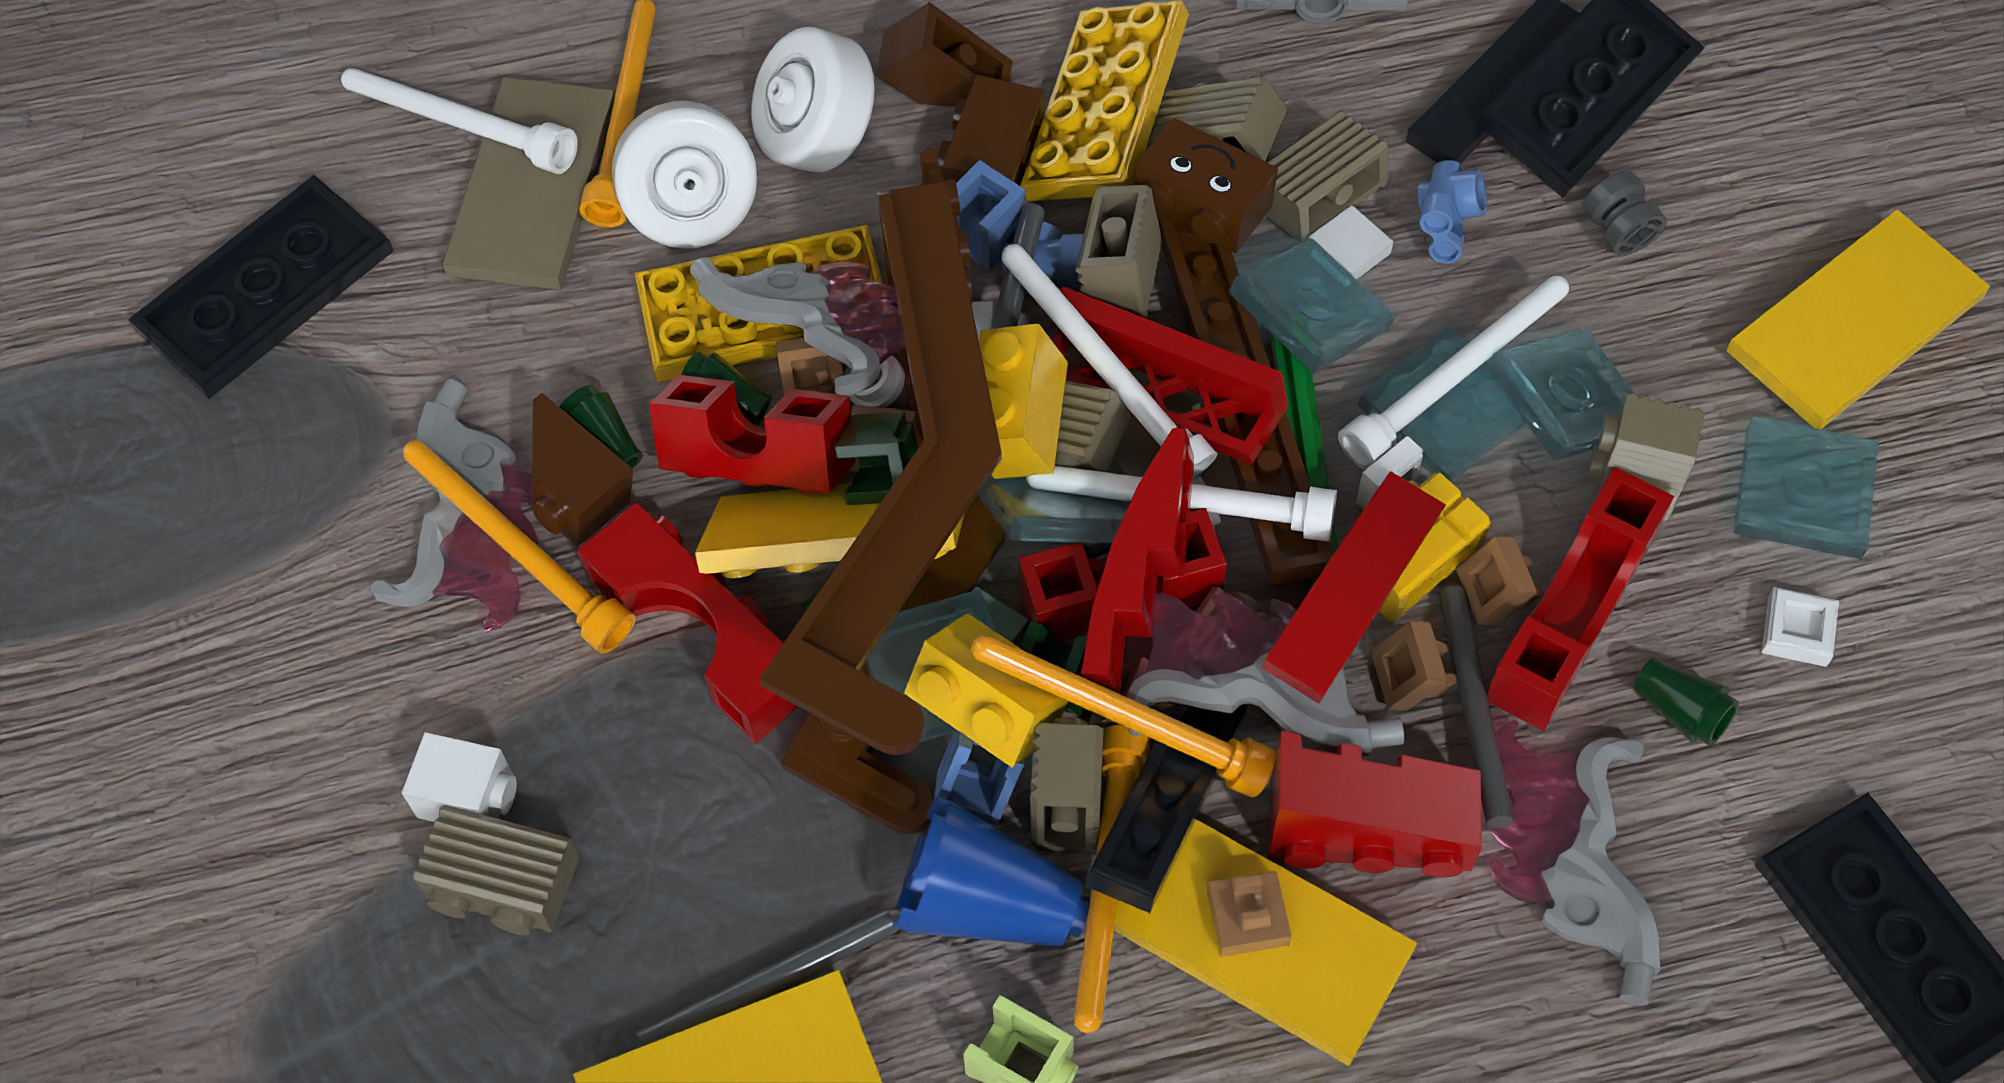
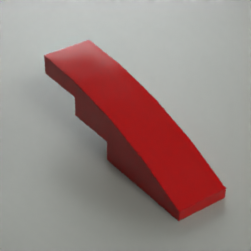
[1081,428,1195,694]
[1261,471,1446,704]

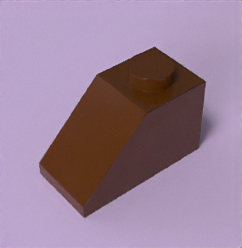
[876,2,1013,107]
[532,393,633,547]

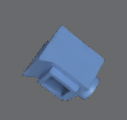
[956,160,1026,271]
[934,729,1024,826]

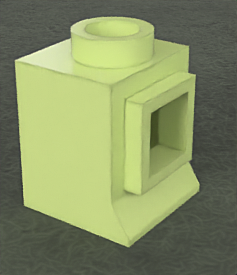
[963,995,1079,1083]

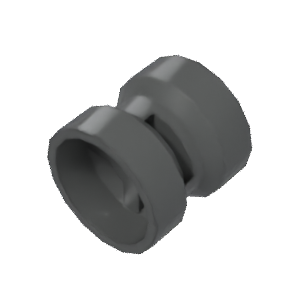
[1583,171,1667,256]

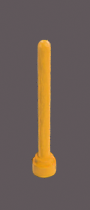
[579,0,656,228]
[403,440,636,654]
[971,635,1276,798]
[1074,725,1152,1033]

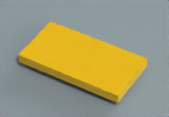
[1020,0,1189,201]
[1726,209,1990,432]
[635,224,894,382]
[695,483,964,578]
[1114,820,1417,1067]
[573,970,882,1083]

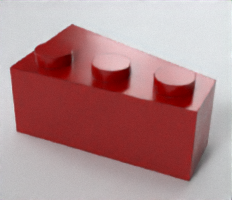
[1268,731,1482,877]

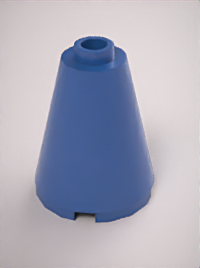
[892,797,1090,947]

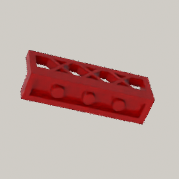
[1052,286,1288,466]

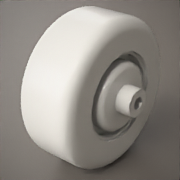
[751,27,874,172]
[612,101,757,249]

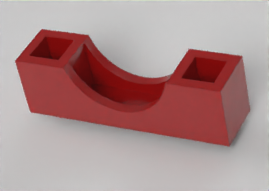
[1487,467,1674,732]
[577,502,799,744]

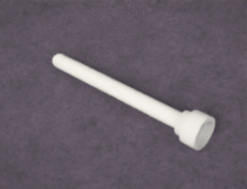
[341,68,578,174]
[1002,244,1217,479]
[1338,276,1569,470]
[1026,466,1337,542]

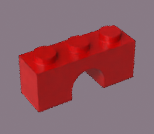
[649,375,855,494]
[1018,508,1227,642]

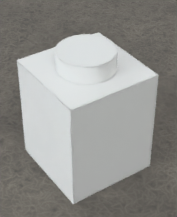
[402,732,517,822]

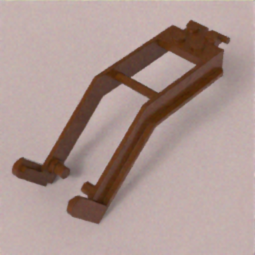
[759,148,1005,834]

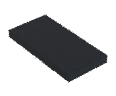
[1475,0,1705,198]
[128,175,394,399]
[1755,793,2004,1083]

